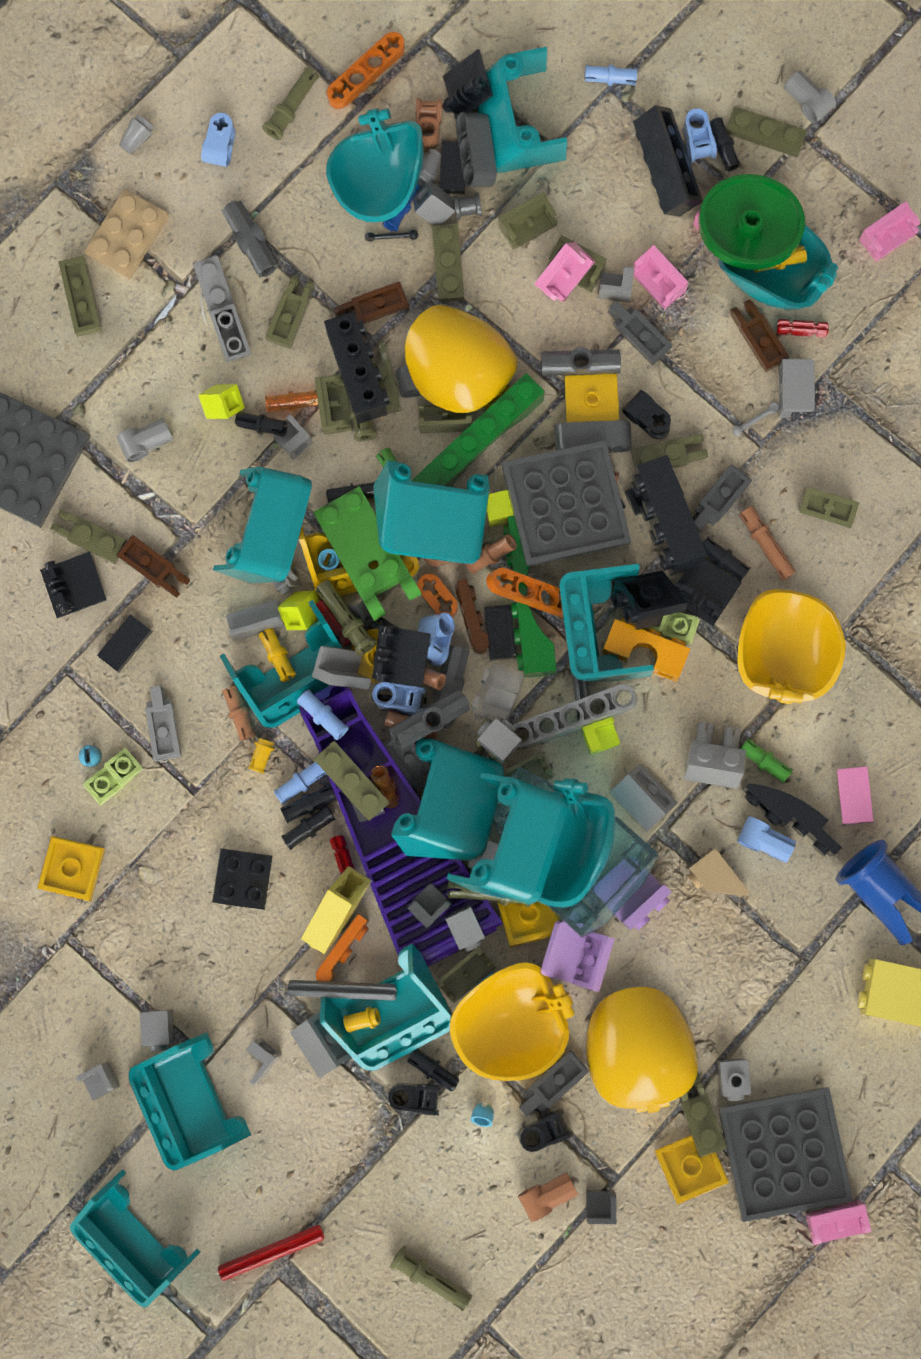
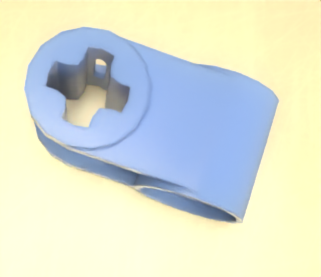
[683,108,717,163]
[201,113,235,167]
[418,613,455,667]
[372,682,426,716]

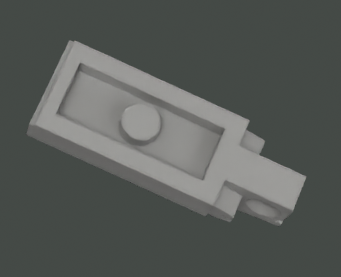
[145,685,182,762]

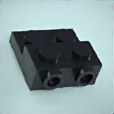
[611,570,688,630]

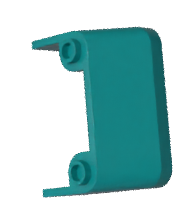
[477,47,567,173]
[213,466,312,584]
[559,564,654,682]
[220,600,342,728]
[447,773,568,904]
[70,1169,201,1307]

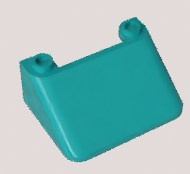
[373,460,490,564]
[391,738,504,860]
[320,944,453,1071]
[128,1032,252,1171]

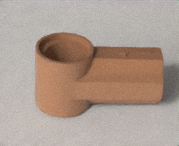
[518,1172,578,1222]

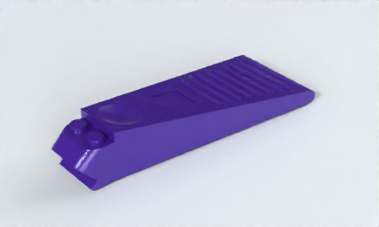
[299,685,503,967]

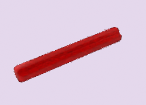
[218,1225,325,1281]

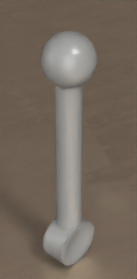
[732,402,780,436]

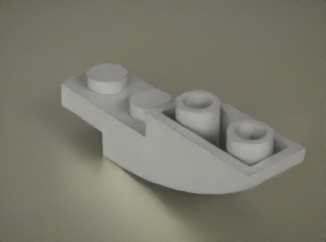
[193,255,251,362]

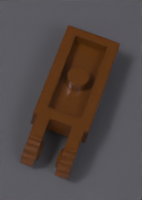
[333,281,409,324]
[730,299,789,372]
[116,535,190,598]
[455,578,490,655]

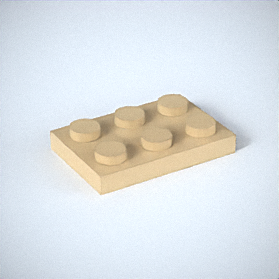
[84,189,169,280]

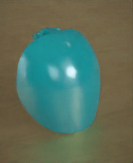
[326,108,424,222]
[718,225,838,310]
[537,778,615,907]

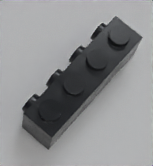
[633,105,703,217]
[324,312,390,424]

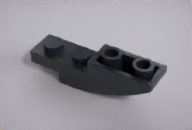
[742,783,842,857]

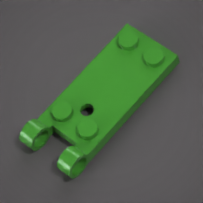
[313,486,422,621]

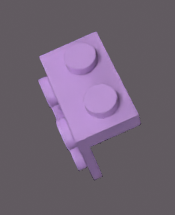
[594,855,672,930]
[541,921,615,992]

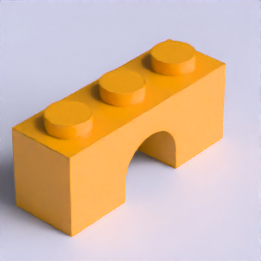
[602,618,691,682]

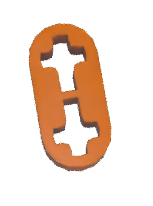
[417,574,458,618]

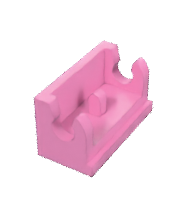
[859,201,920,262]
[535,242,595,302]
[633,245,688,310]
[837,766,874,825]
[805,1200,871,1245]

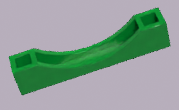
[412,373,545,487]
[503,516,557,678]

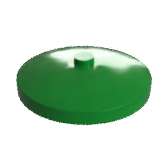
[698,174,805,270]

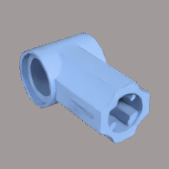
[737,816,796,863]

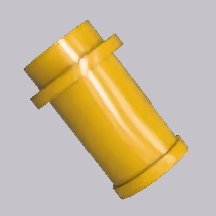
[248,738,275,774]
[343,1006,381,1033]

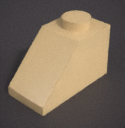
[687,848,750,897]

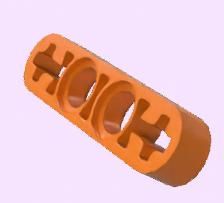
[327,32,405,109]
[486,567,563,618]

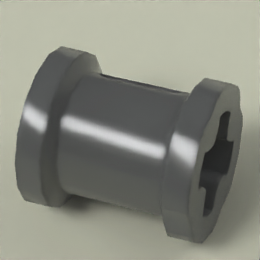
[453,193,482,220]

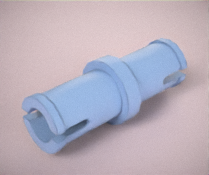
[584,64,637,86]
[297,690,348,740]
[274,761,326,805]

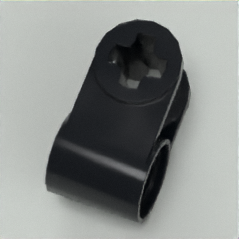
[621,390,671,440]
[388,1083,442,1115]
[518,1108,574,1152]

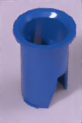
[835,839,921,945]

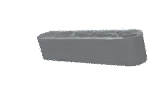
[513,684,638,749]

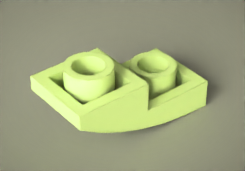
[643,612,700,645]
[83,748,143,806]

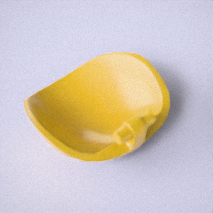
[405,305,518,413]
[737,589,846,704]
[450,962,575,1081]
[586,987,698,1114]

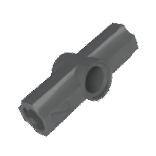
[222,200,278,278]
[541,347,621,376]
[428,646,470,729]
[389,689,470,750]

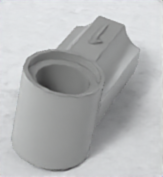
[784,70,836,123]
[117,418,174,462]

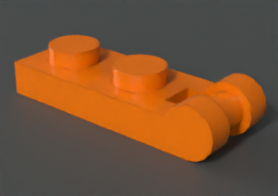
[316,914,369,981]

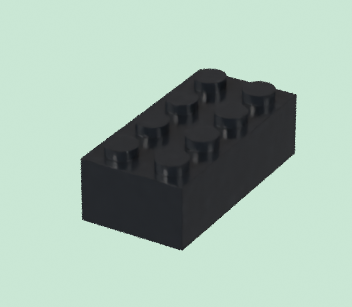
[630,455,707,576]

